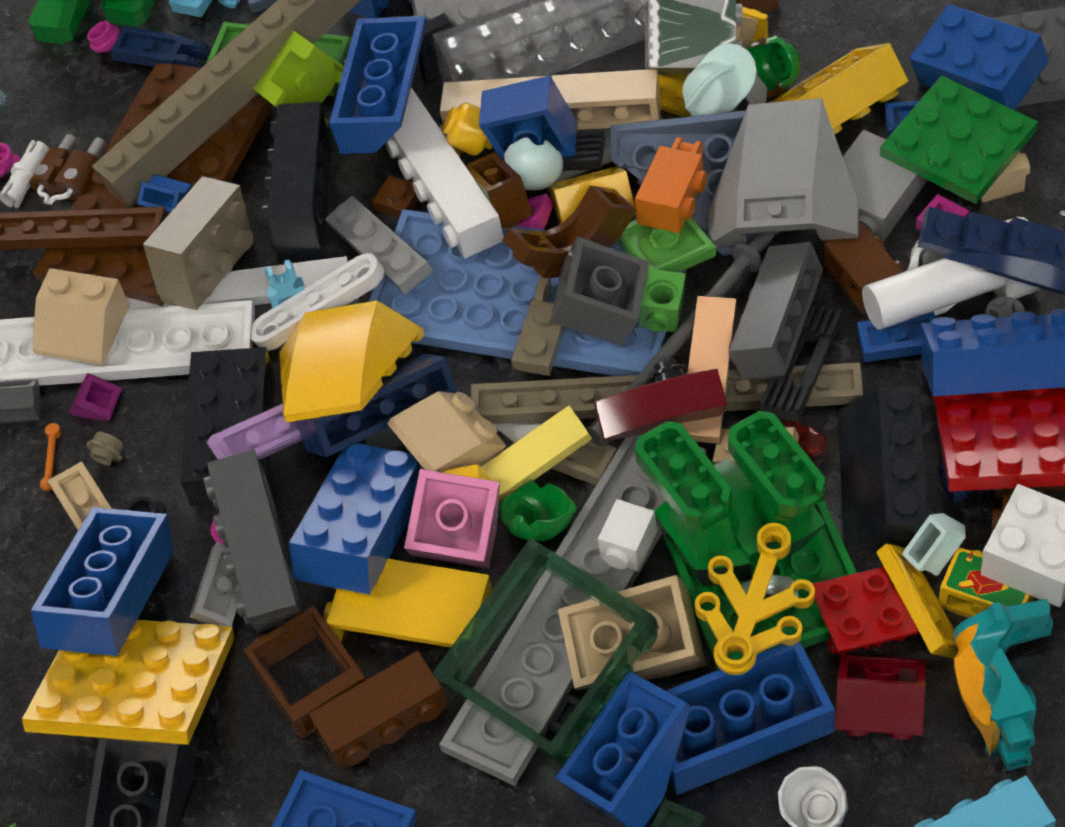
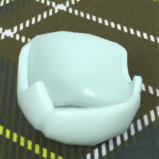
[504,138,563,190]

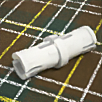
[0,140,49,208]

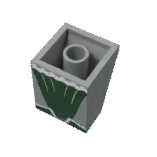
[645,0,742,74]

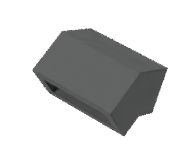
[0,379,42,423]

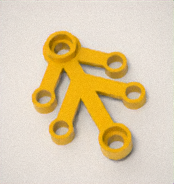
[695,523,815,675]

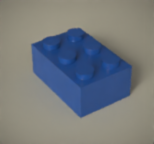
[909,4,1049,110]

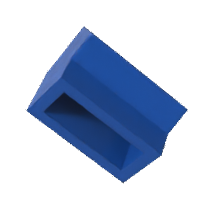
[137,174,192,213]

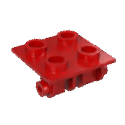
[813,567,918,657]

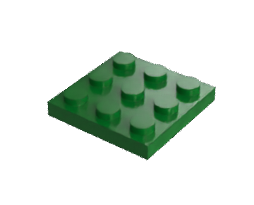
[880,75,1038,204]

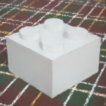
[981,484,1065,608]

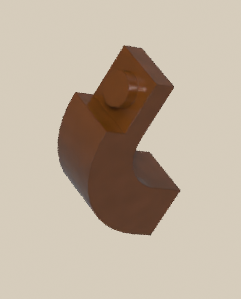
[503,185,636,278]

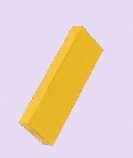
[876,543,958,659]

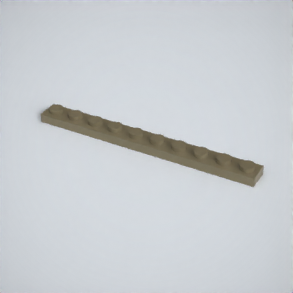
[471,362,863,424]

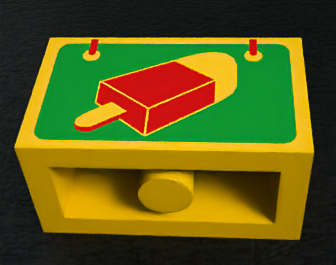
[939,547,1034,618]

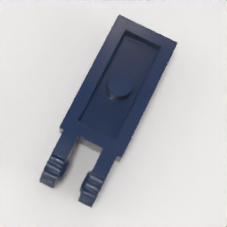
[110,26,211,68]

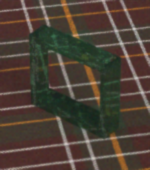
[432,538,660,767]

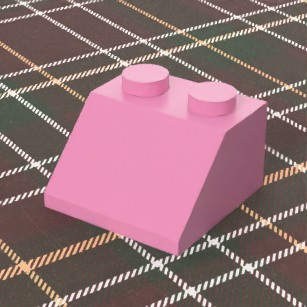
[404,469,500,569]

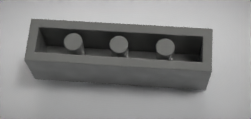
[729,242,823,379]

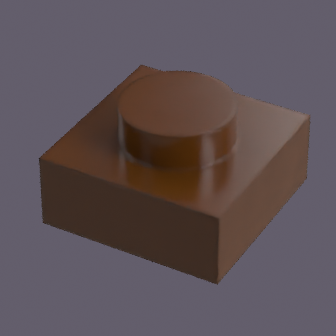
[372,175,419,219]

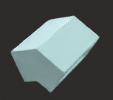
[902,513,966,576]

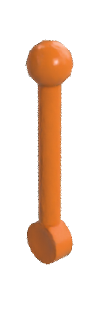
[40,423,62,492]

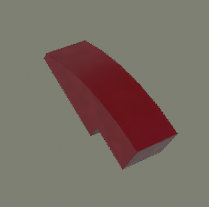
[594,368,728,441]

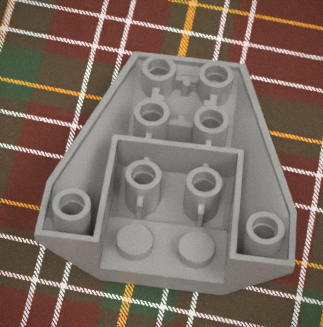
[708,98,859,247]

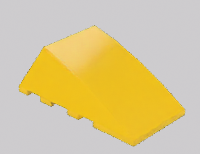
[279,300,425,422]

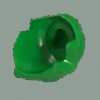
[498,480,577,542]

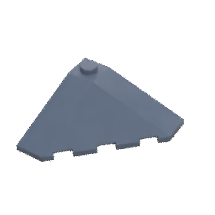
[610,111,758,256]

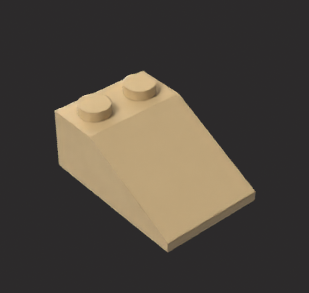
[558,575,707,690]

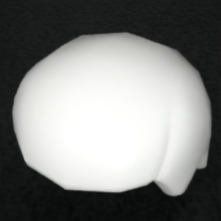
[778,766,849,827]

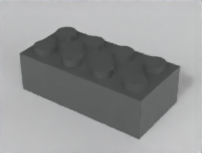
[203,449,303,633]

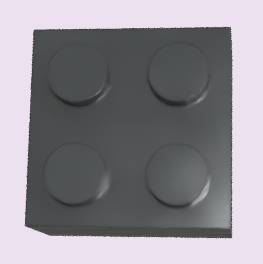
[550,237,649,346]

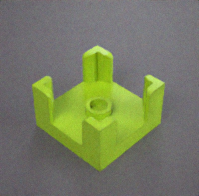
[253,30,344,127]

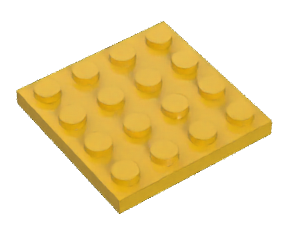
[22,620,234,745]

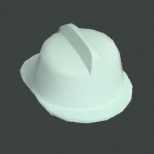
[682,43,757,116]

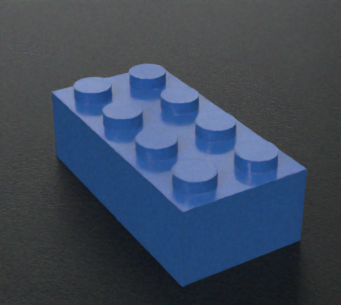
[921,309,1065,396]
[289,443,422,595]
[31,507,174,656]
[666,641,835,796]

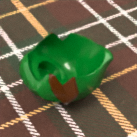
[745,35,801,98]

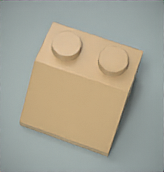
[33,268,129,366]
[387,391,506,472]

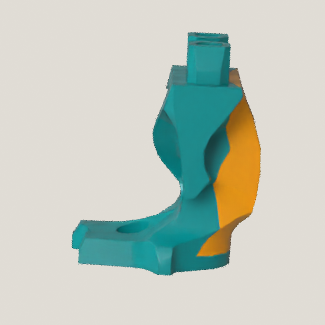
[953,599,1053,771]

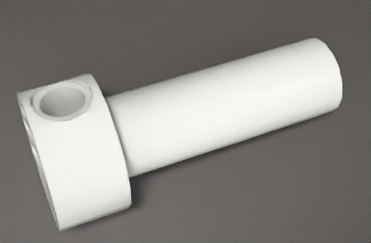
[862,216,1042,330]

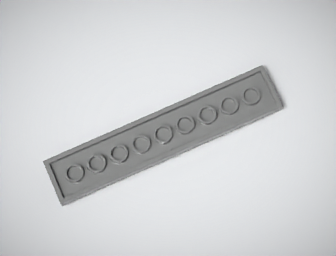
[439,434,706,786]

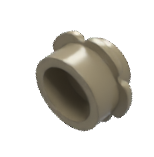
[87,432,124,465]

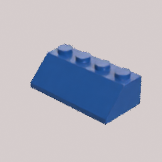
[329,16,427,154]

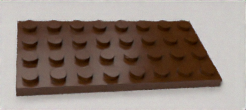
[33,63,273,306]

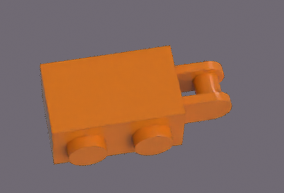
[635,136,708,233]

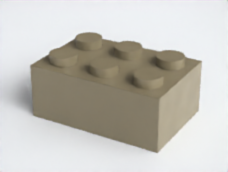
[143,176,254,310]

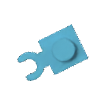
[265,260,305,308]

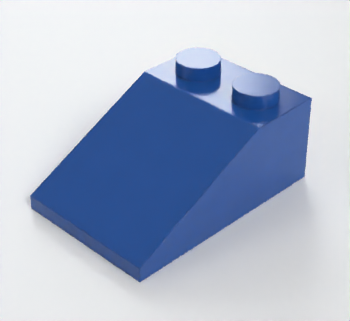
[556,671,691,827]

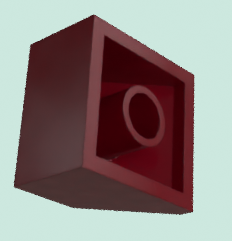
[835,654,926,740]

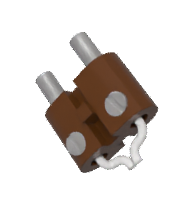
[29,134,106,205]

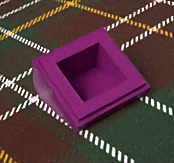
[69,373,122,421]

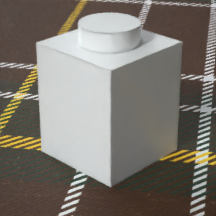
[598,499,657,572]

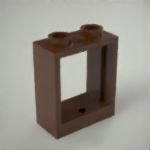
[243,606,366,740]

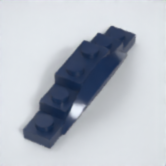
[917,206,1065,295]

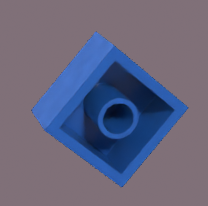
[479,75,577,160]

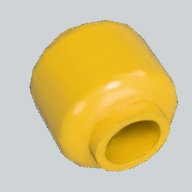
[442,102,493,156]

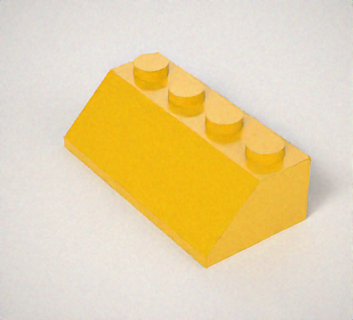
[768,43,909,134]

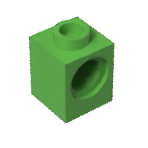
[639,268,686,332]

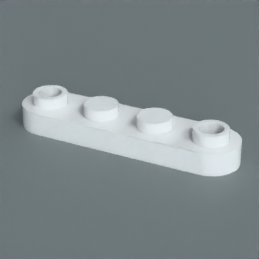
[251,253,384,351]

